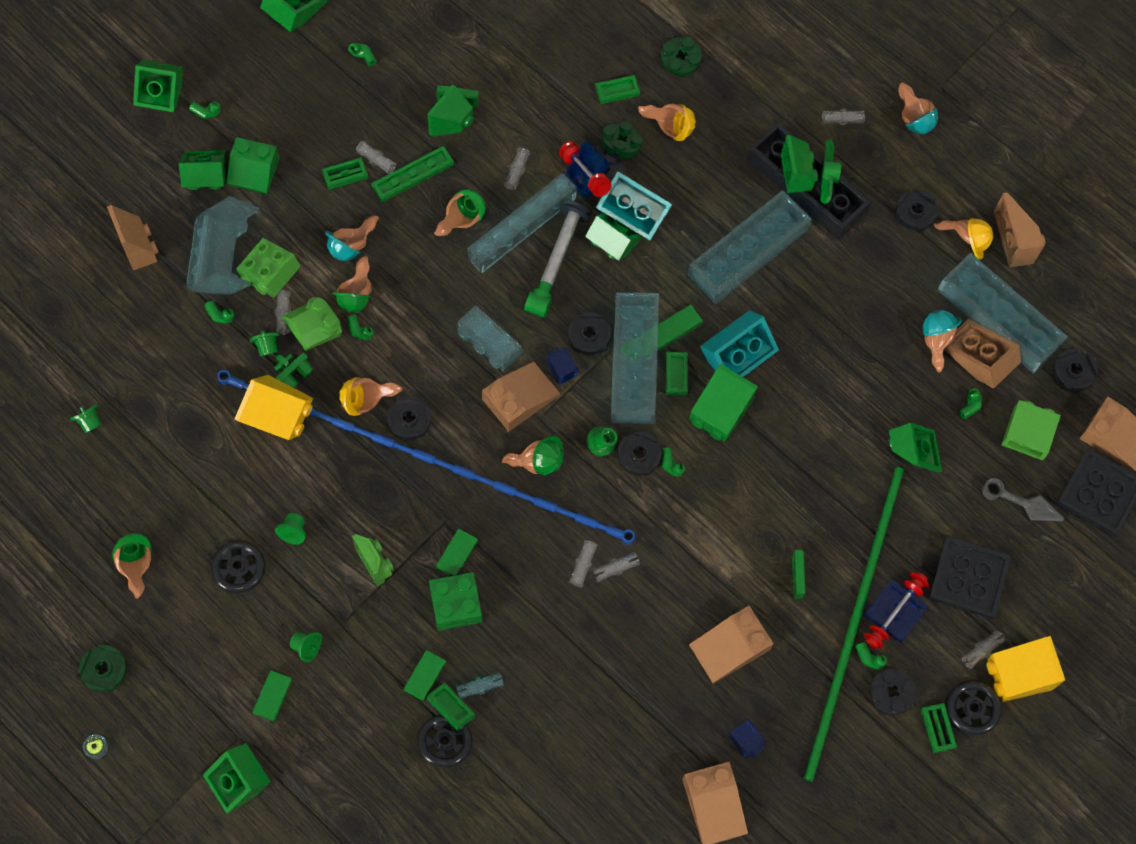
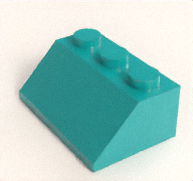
[596,172,672,241]
[700,310,779,377]

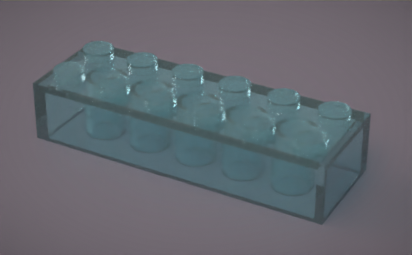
[688,190,812,304]
[938,253,1068,374]
[611,292,660,424]

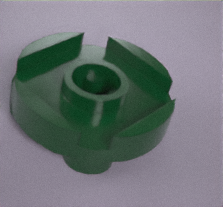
[661,37,702,77]
[601,121,643,159]
[79,645,127,692]

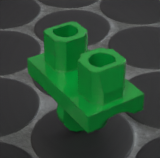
[274,352,313,388]

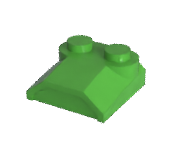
[281,297,342,351]
[352,534,394,586]

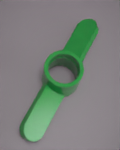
[820,139,841,204]

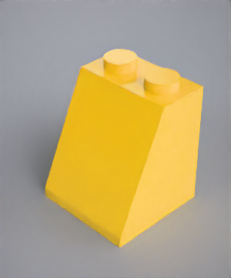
[235,375,313,440]
[987,636,1065,702]

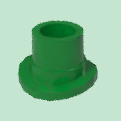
[250,330,280,357]
[70,403,102,433]
[587,426,617,457]
[275,513,306,545]
[290,631,322,663]

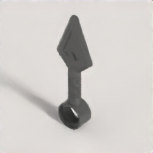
[982,478,1064,521]

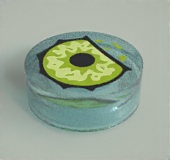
[83,734,108,759]

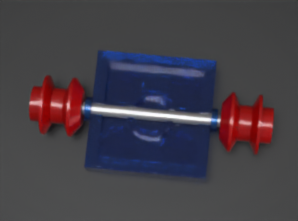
[559,141,612,198]
[864,572,929,649]

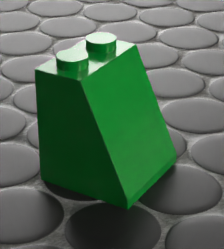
[689,364,758,442]

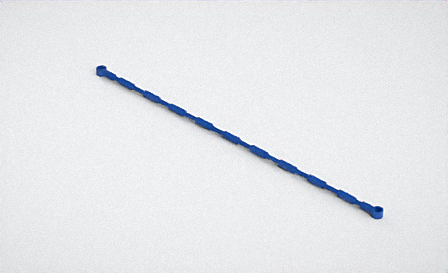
[217,370,635,545]

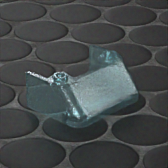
[187,196,259,295]

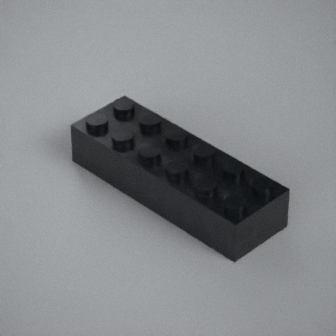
[747,122,871,240]

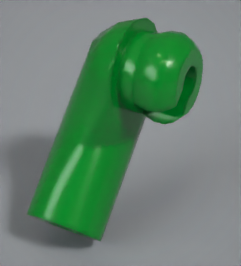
[348,43,377,66]
[189,101,221,119]
[204,301,234,324]
[346,315,374,341]
[959,388,982,420]
[661,448,685,477]
[855,642,887,670]

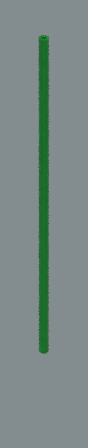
[804,467,904,782]

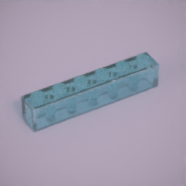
[467,173,577,273]

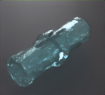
[456,672,504,699]

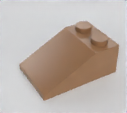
[993,193,1045,268]
[107,205,159,271]
[944,319,1021,389]
[482,362,560,432]
[1079,397,1136,474]
[689,606,773,684]
[682,762,748,844]

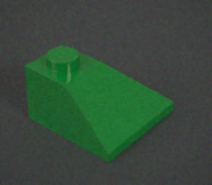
[427,84,474,137]
[889,423,942,473]

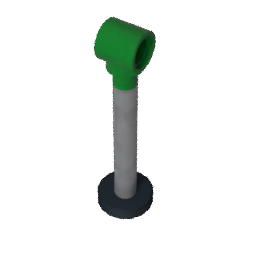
[524,201,591,318]

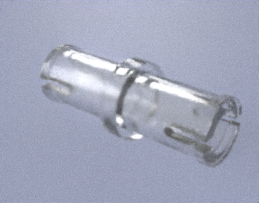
[822,109,865,125]
[356,141,396,174]
[504,147,530,190]
[275,290,292,335]
[569,540,598,587]
[593,552,640,582]
[962,630,1005,669]

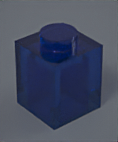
[546,347,578,385]
[728,719,766,759]

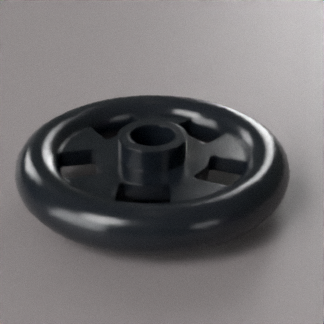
[211,541,265,593]
[947,681,1002,735]
[417,715,473,768]

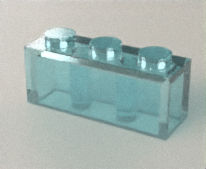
[457,305,522,372]

